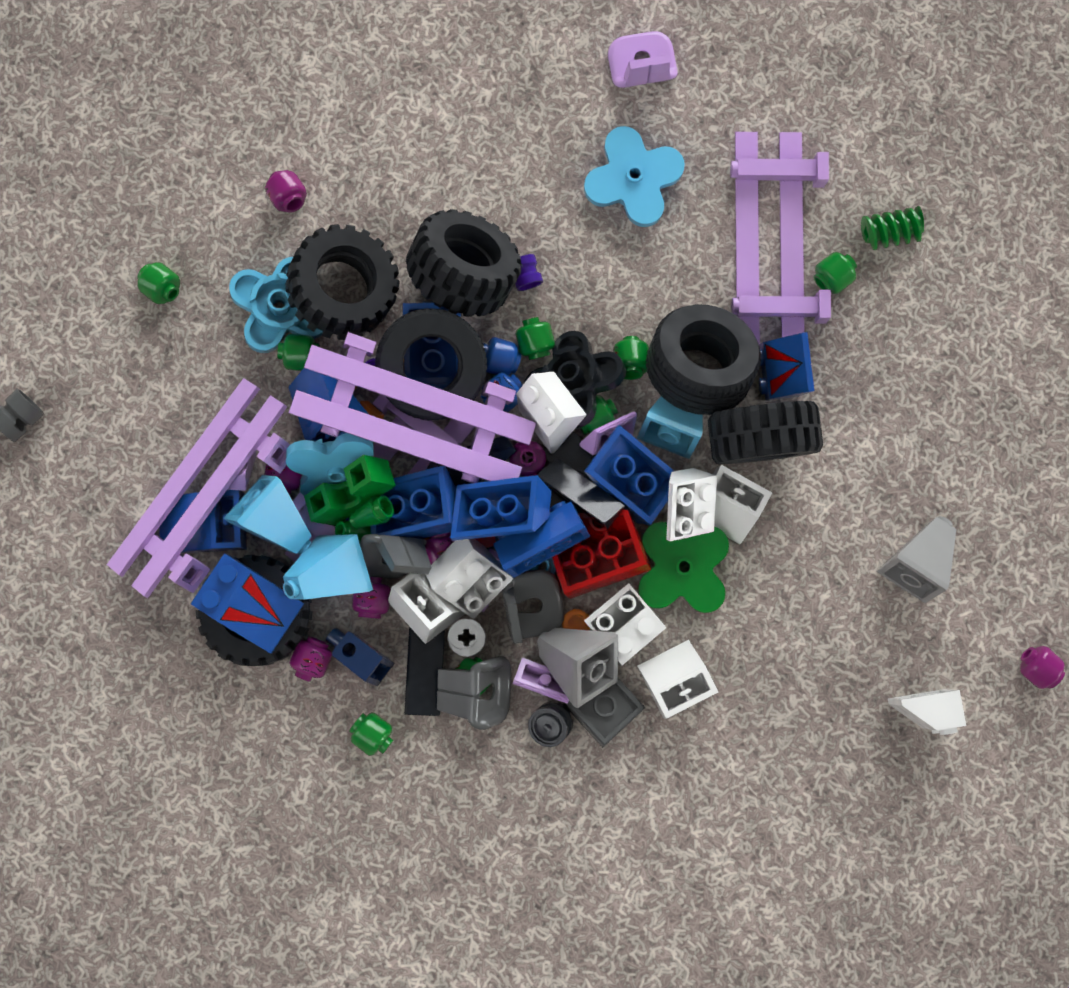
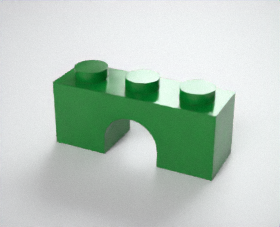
[304,455,396,526]

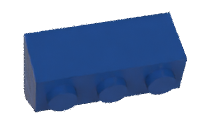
[370,466,456,538]
[450,475,551,541]
[493,501,591,578]

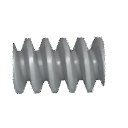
[448,619,486,657]

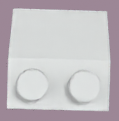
[516,372,586,453]
[888,689,966,735]

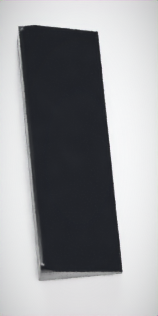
[538,458,625,530]
[404,627,445,716]

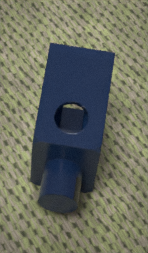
[326,628,395,686]

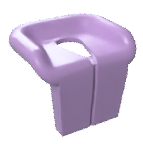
[608,31,678,88]

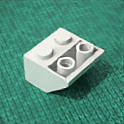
[713,465,772,545]
[666,468,717,541]
[426,539,513,619]
[388,573,465,644]
[584,583,666,666]
[637,640,718,719]

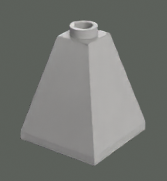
[877,516,957,603]
[537,628,618,708]

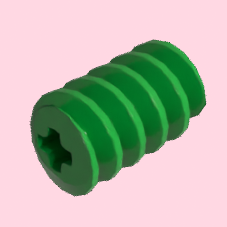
[861,206,924,250]

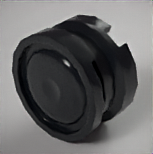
[528,701,574,747]

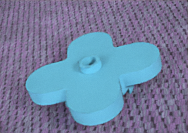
[584,126,685,227]
[229,257,323,353]
[286,433,374,496]

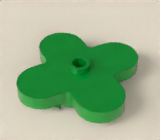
[638,522,729,613]

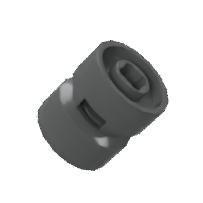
[0,388,44,442]

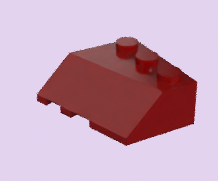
[552,510,651,599]

